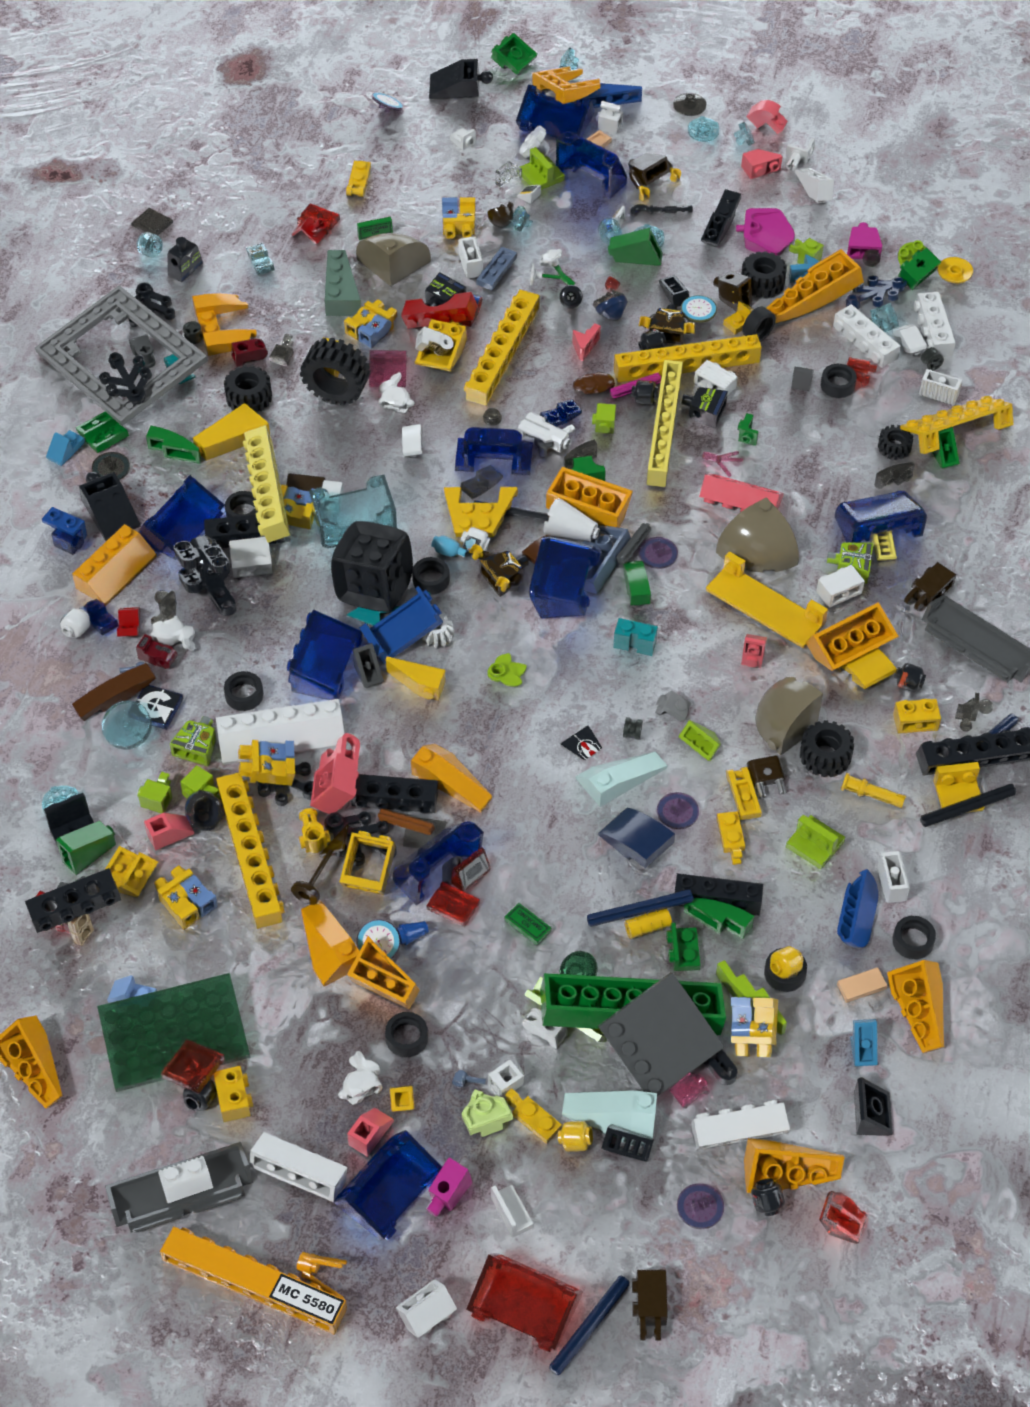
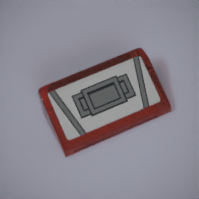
[451,847,491,892]

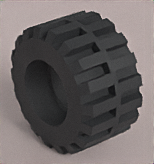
[741,251,787,298]
[224,365,272,413]
[800,720,854,777]

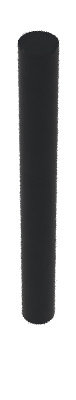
[474,500,549,521]

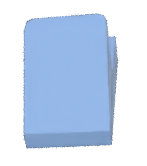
[107,975,157,1012]

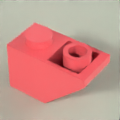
[741,149,782,179]
[741,634,767,668]
[144,813,195,851]
[347,1108,394,1157]

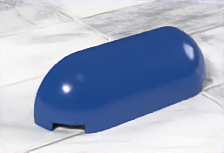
[837,869,878,948]

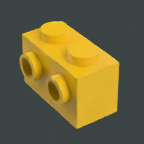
[893,699,941,734]
[213,1066,253,1123]

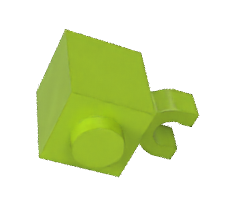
[789,238,824,264]
[180,765,220,800]
[137,772,173,813]

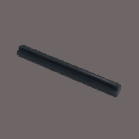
[920,784,1016,827]

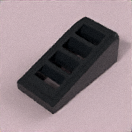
[659,275,689,307]
[601,1124,654,1162]

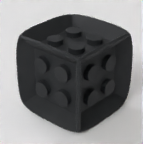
[331,521,413,612]

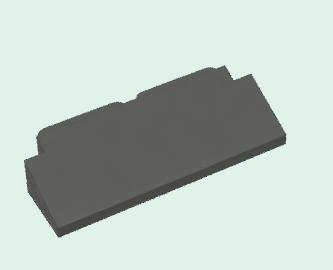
[921,594,1030,683]
[105,1142,254,1233]

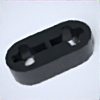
[704,1049,738,1085]

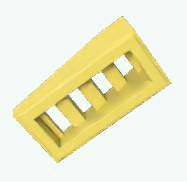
[869,523,897,561]

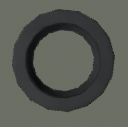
[742,306,776,342]
[820,363,857,398]
[225,491,257,517]
[412,557,450,595]
[224,671,264,711]
[893,915,936,959]
[764,948,807,992]
[385,1012,428,1057]

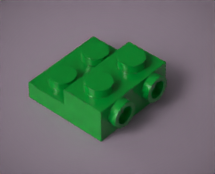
[491,33,538,75]

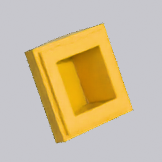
[389,1085,414,1112]

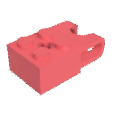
[310,733,360,814]

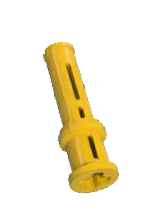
[840,773,906,808]

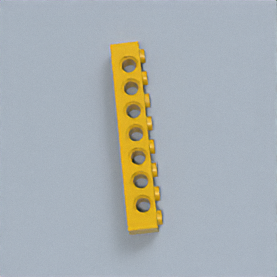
[464,289,540,406]
[614,334,762,383]
[216,772,285,929]

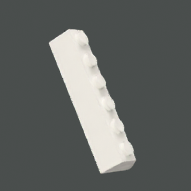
[216,699,344,765]

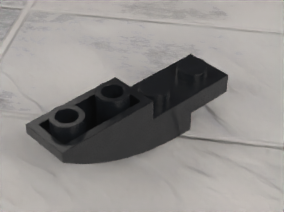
[701,189,741,246]

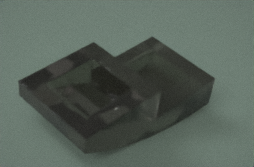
[563,439,597,469]
[460,465,503,499]

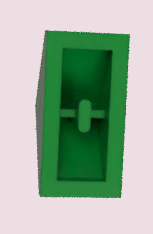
[932,427,960,468]

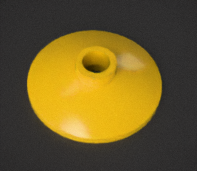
[937,257,973,283]

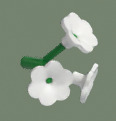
[530,249,575,286]

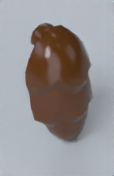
[573,372,615,394]

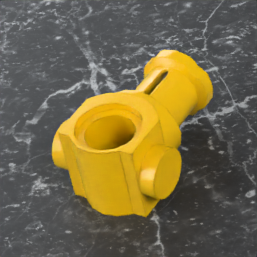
[299,808,331,853]

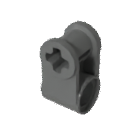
[129,334,156,368]

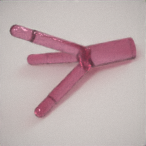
[702,451,743,477]

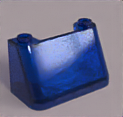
[516,84,595,144]
[556,131,627,199]
[138,475,225,560]
[835,491,927,543]
[529,536,600,619]
[392,821,484,905]
[333,1130,442,1241]

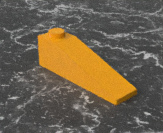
[411,743,492,813]
[301,900,359,987]
[887,960,944,1053]
[0,1015,63,1109]
[744,1138,845,1193]

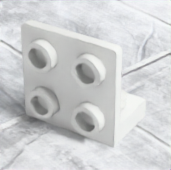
[229,537,273,578]

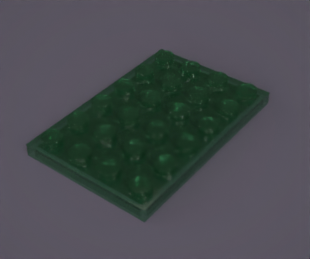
[97,973,251,1092]

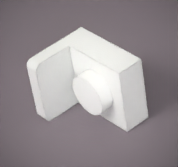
[450,128,476,150]

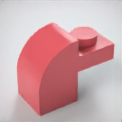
[746,100,788,134]

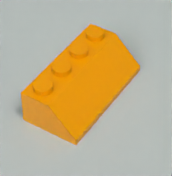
[546,467,633,528]
[72,524,157,606]
[805,602,899,671]

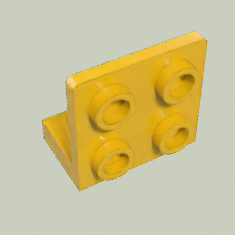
[933,762,985,813]

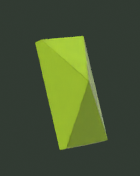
[678,720,721,761]

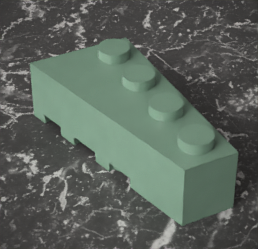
[324,250,361,316]

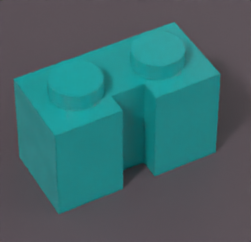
[613,618,658,656]

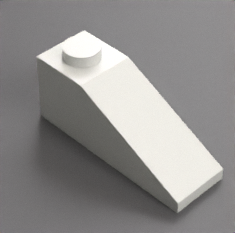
[795,168,834,203]

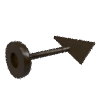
[291,824,349,905]

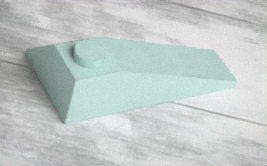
[576,752,668,807]
[562,1090,657,1146]

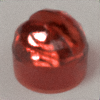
[605,276,621,292]

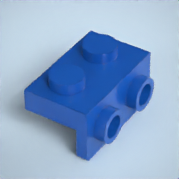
[42,507,88,541]

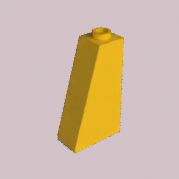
[193,403,270,461]

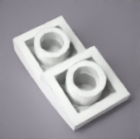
[402,424,423,457]

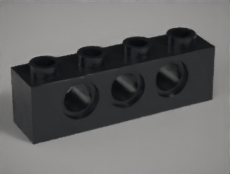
[204,515,285,548]
[351,774,438,814]
[25,868,121,933]
[675,873,763,916]

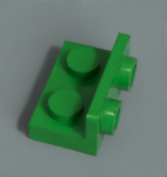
[666,923,701,971]

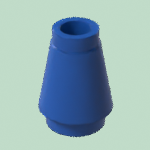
[395,921,429,945]

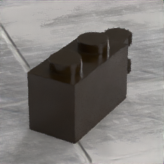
[904,562,957,611]
[632,1270,668,1341]

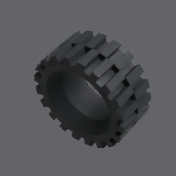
[300,338,371,405]

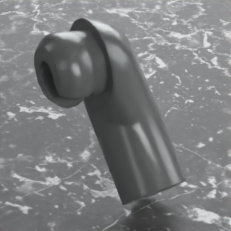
[442,856,464,886]

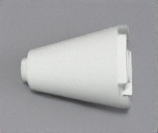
[543,498,600,542]

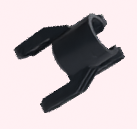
[174,536,237,616]

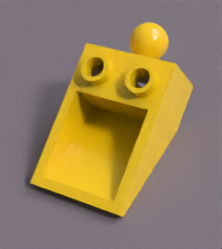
[415,319,467,371]

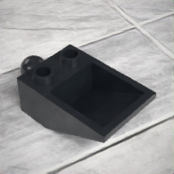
[429,59,493,99]
[79,471,141,541]

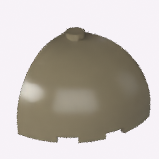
[356,233,431,286]
[716,497,799,573]
[755,677,823,755]

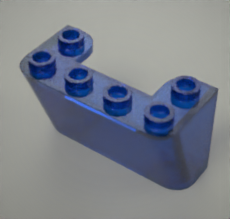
[287,609,363,700]

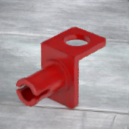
[291,217,327,245]

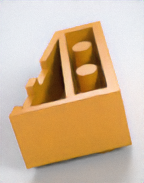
[347,936,420,1010]

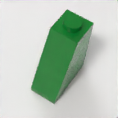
[608,228,663,266]
[56,820,116,875]

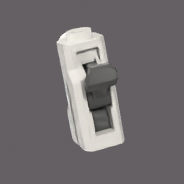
[518,412,575,457]

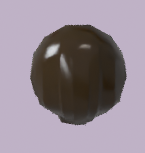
[487,201,514,227]

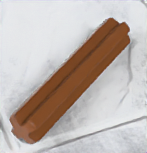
[378,809,435,835]

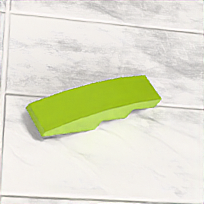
[716,960,787,1035]

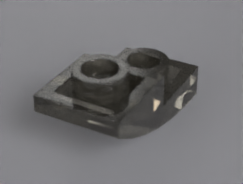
[874,462,915,490]

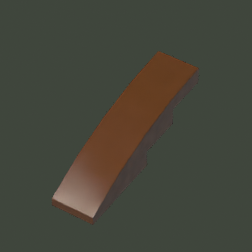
[72,663,157,721]

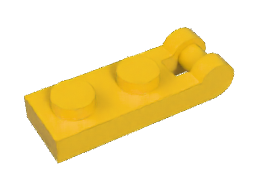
[346,160,371,197]
[726,767,762,820]

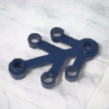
[846,275,907,309]

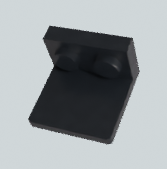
[44,793,94,849]

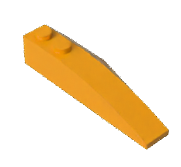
[766,249,864,323]

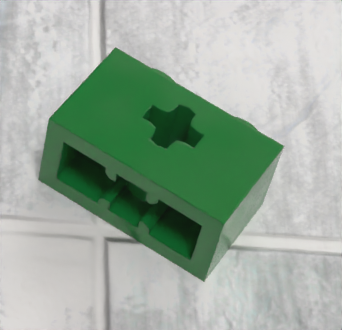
[898,247,941,290]

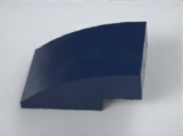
[598,808,675,869]

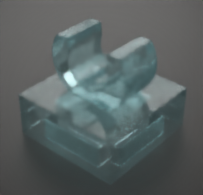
[559,47,579,70]
[734,122,755,146]
[512,206,533,231]

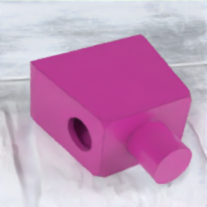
[847,222,882,260]
[426,1157,473,1217]

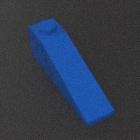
[574,83,642,111]

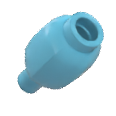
[431,535,467,557]

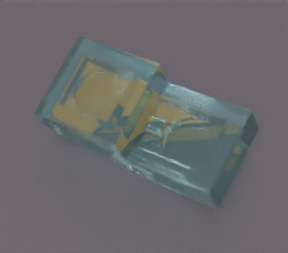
[246,243,275,275]

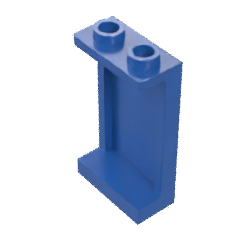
[359,586,443,664]

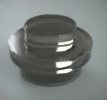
[862,249,880,267]
[483,408,502,426]

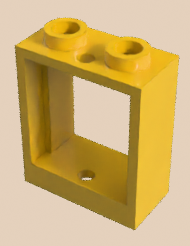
[339,831,396,895]

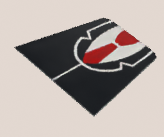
[560,725,602,760]

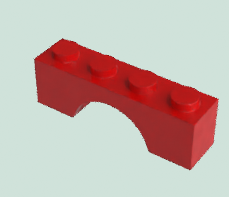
[401,292,478,329]

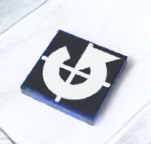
[129,685,184,730]

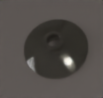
[673,93,706,116]

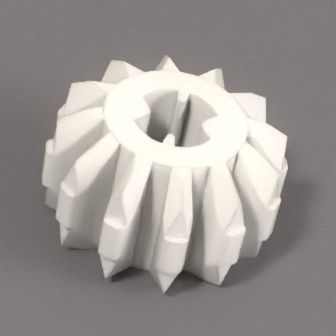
[422,615,454,648]

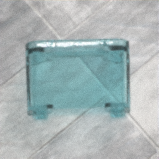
[309,475,397,548]

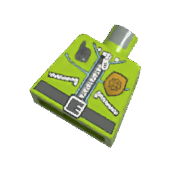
[827,542,873,584]
[170,716,217,767]

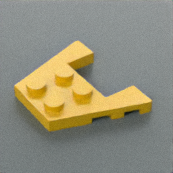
[444,487,518,537]

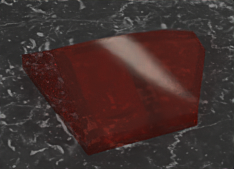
[819,1191,868,1244]

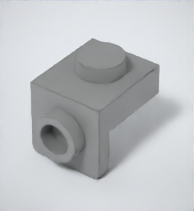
[655,690,691,722]

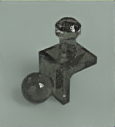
[151,590,177,625]
[955,693,994,732]

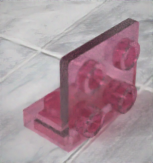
[369,350,408,388]

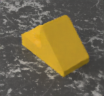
[723,301,754,335]

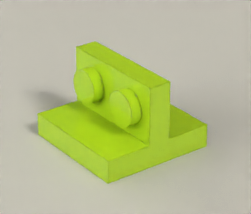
[518,147,565,190]
[785,815,845,870]

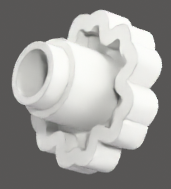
[519,126,550,158]

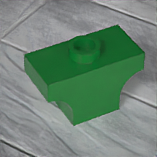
[571,456,606,481]

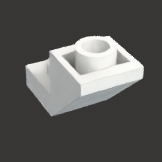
[893,324,927,355]

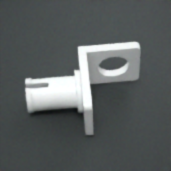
[786,138,815,171]

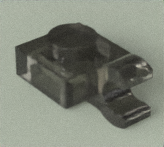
[269,334,294,366]

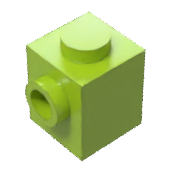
[592,403,616,434]

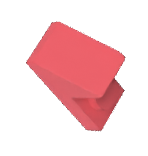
[572,323,601,361]

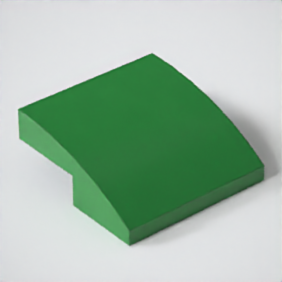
[75,412,129,453]

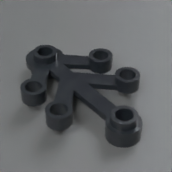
[129,283,175,327]
[99,352,152,405]
[257,762,313,806]
[324,811,397,866]

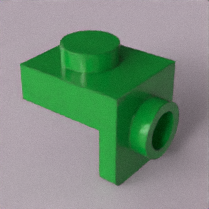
[738,413,759,446]

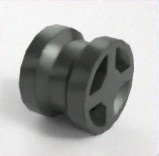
[183,321,203,344]
[920,347,944,371]
[623,717,643,740]

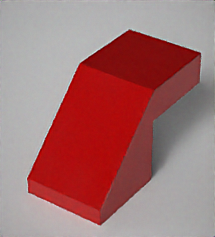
[117,607,140,637]

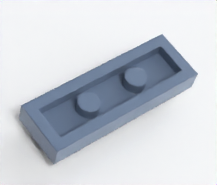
[476,247,517,290]

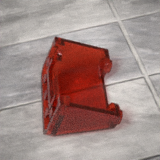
[466,1253,583,1352]

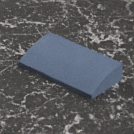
[560,525,631,594]

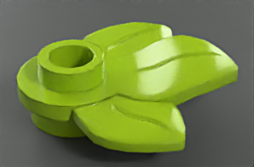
[487,653,527,687]

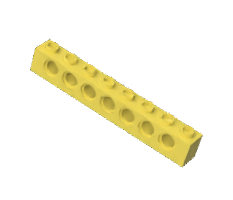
[647,360,683,487]
[243,425,290,543]

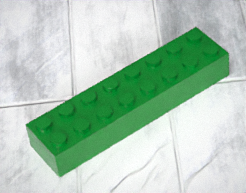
[540,973,726,1035]

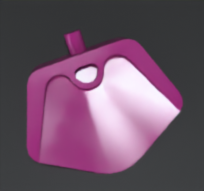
[736,208,795,256]

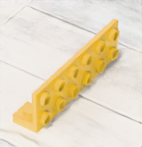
[900,396,1014,454]
[706,551,828,648]

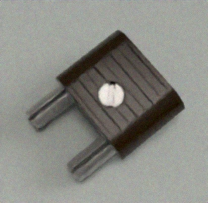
[747,756,786,798]

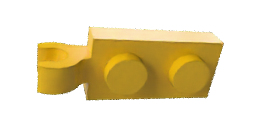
[716,811,745,865]
[505,1088,562,1144]

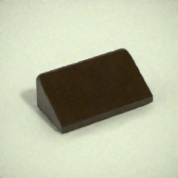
[286,473,326,496]

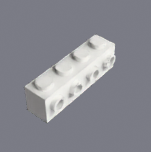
[914,292,956,357]
[833,304,901,368]
[691,1100,790,1150]
[249,1132,347,1202]

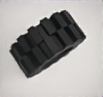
[878,425,913,460]

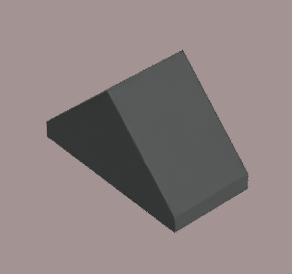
[791,366,814,391]
[352,643,384,688]

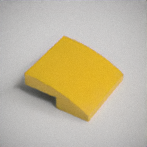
[841,648,897,689]
[105,846,158,898]

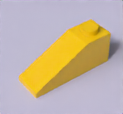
[386,657,446,701]

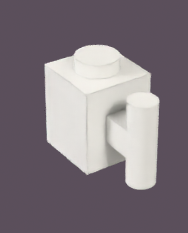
[596,101,623,134]

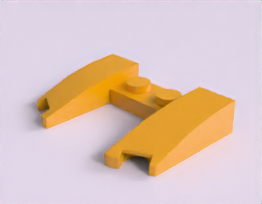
[532,66,600,104]
[192,293,257,356]

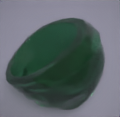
[559,951,598,976]

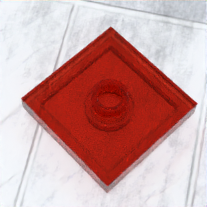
[160,1039,225,1094]

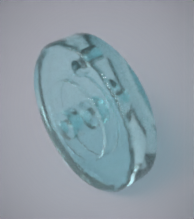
[101,700,152,750]

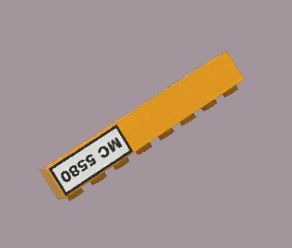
[160,1226,347,1335]

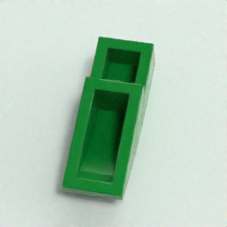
[146,425,201,464]
[623,561,651,606]
[684,898,754,939]

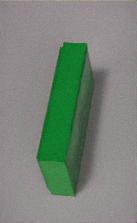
[357,216,393,240]
[504,903,552,945]

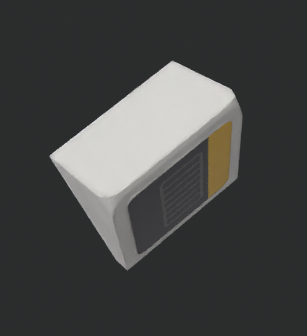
[517,185,541,204]

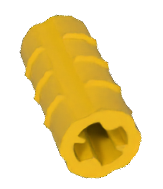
[624,908,672,939]

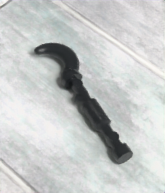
[630,204,693,214]

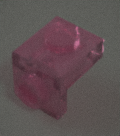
[670,1072,710,1109]

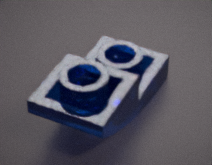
[540,399,582,427]
[79,599,119,636]

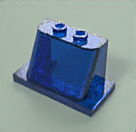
[455,427,533,475]

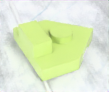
[461,1089,513,1137]

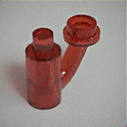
[847,357,877,387]

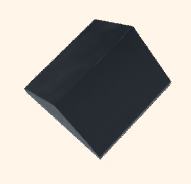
[854,1077,893,1136]

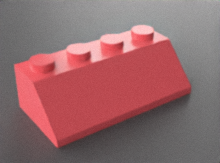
[699,473,784,512]

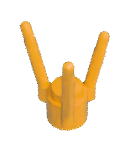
[296,1252,347,1293]

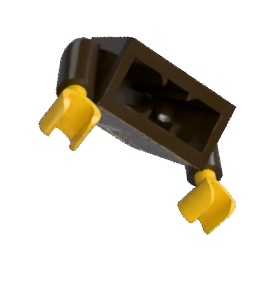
[628,153,681,201]
[638,304,695,345]
[469,544,529,597]

